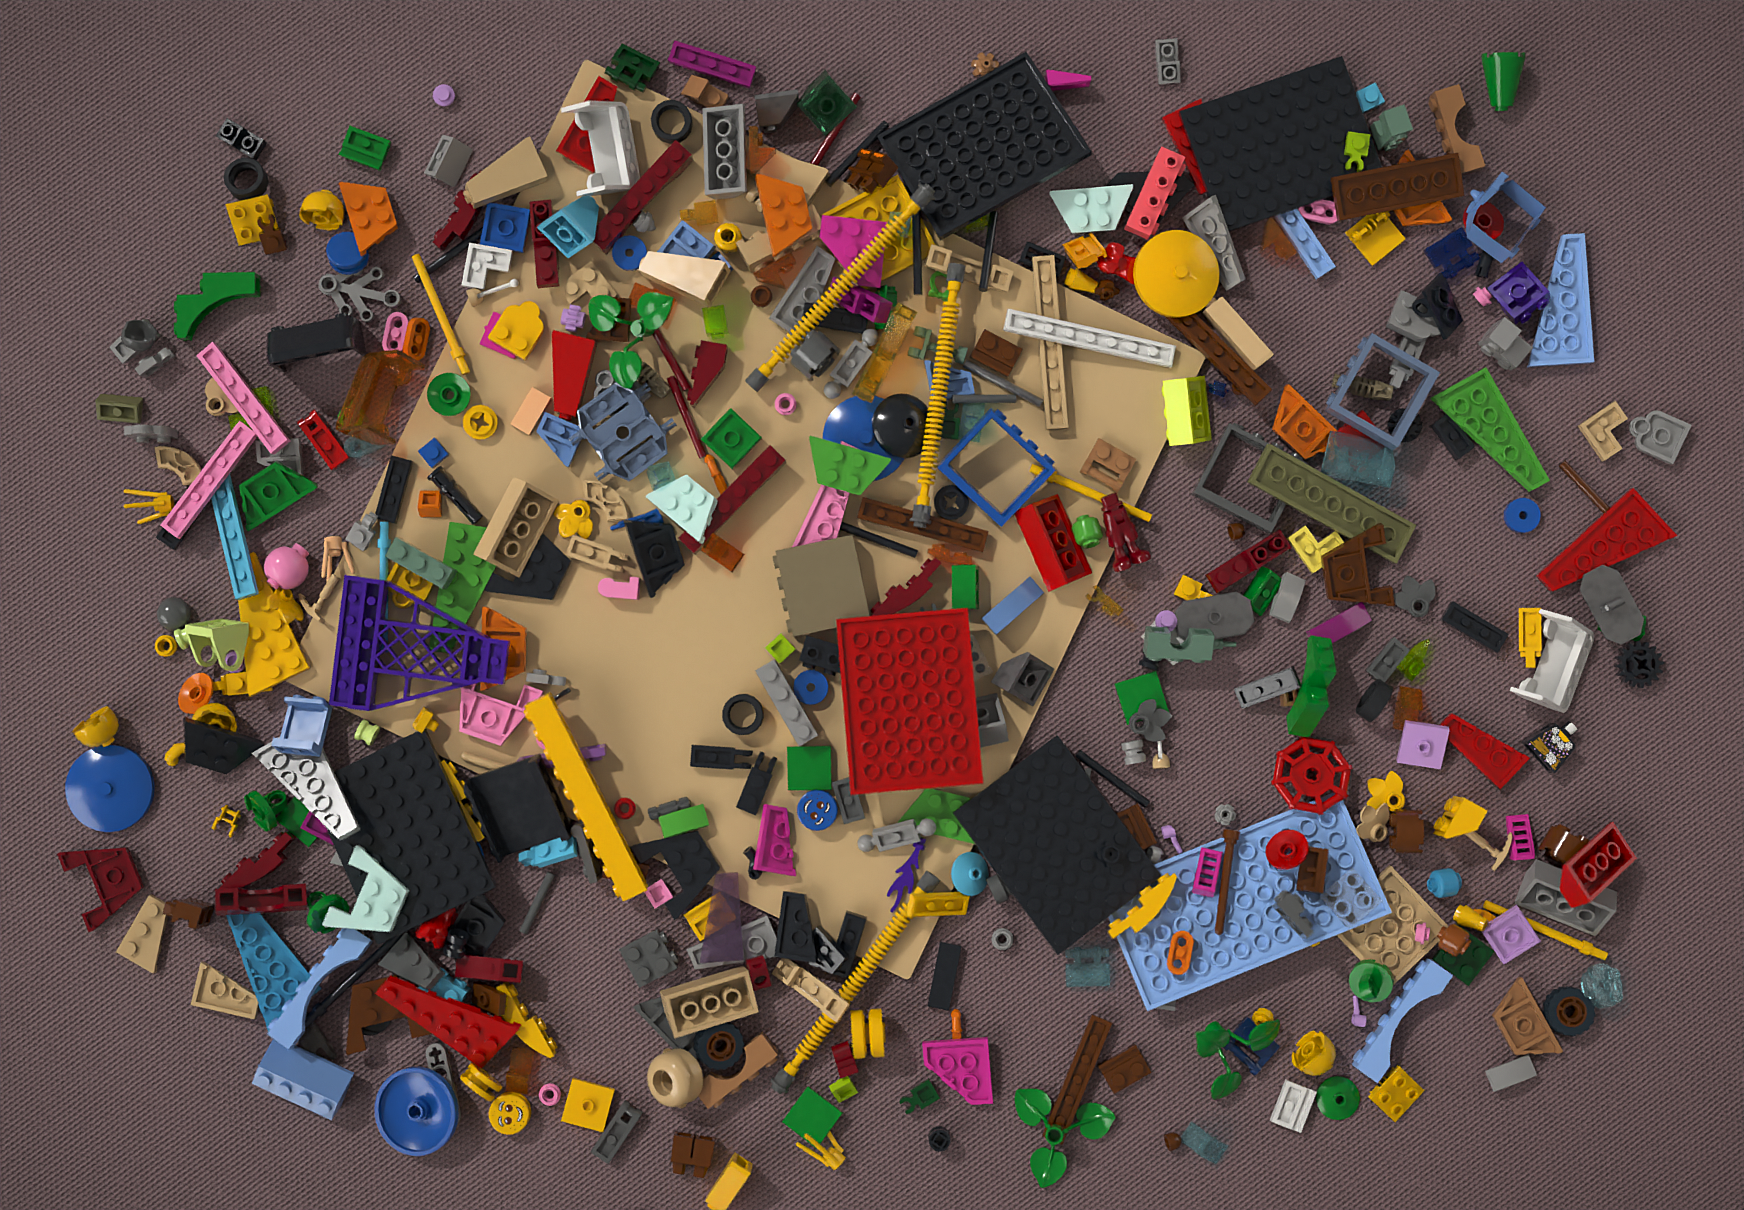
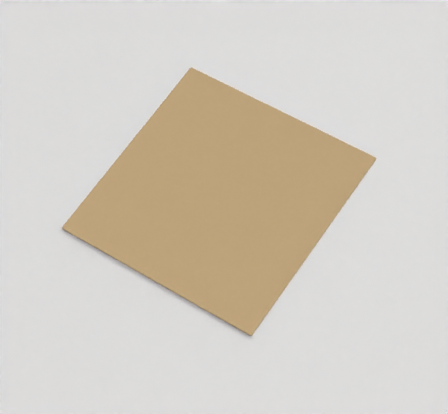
[285,60,1205,979]

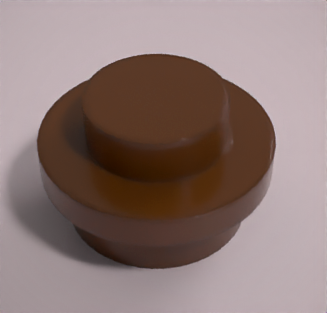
[751,285,772,307]

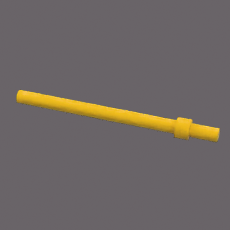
[412,254,470,375]
[1029,464,1152,522]
[1483,900,1608,960]

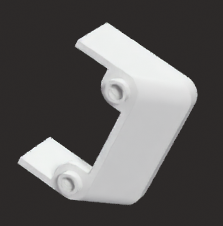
[561,101,641,196]
[1510,609,1594,713]

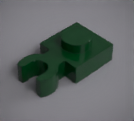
[937,401,960,440]
[899,1078,940,1114]

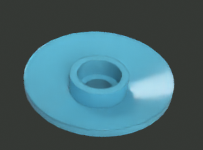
[951,852,989,896]

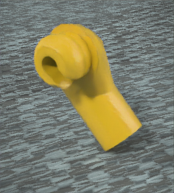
[165,743,185,766]

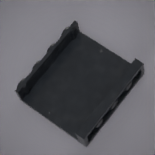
[463,754,572,863]

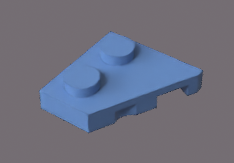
[657,220,716,259]

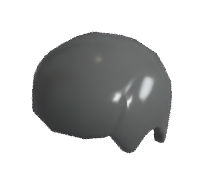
[121,320,157,351]
[157,597,191,632]

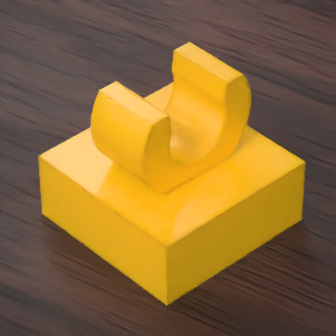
[412,706,439,733]

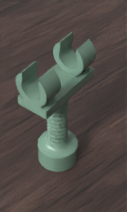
[907,326,968,365]

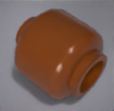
[1437,924,1472,956]

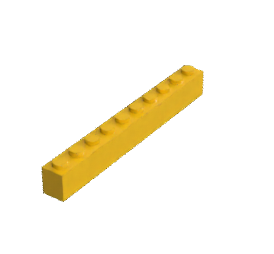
[524,692,648,902]

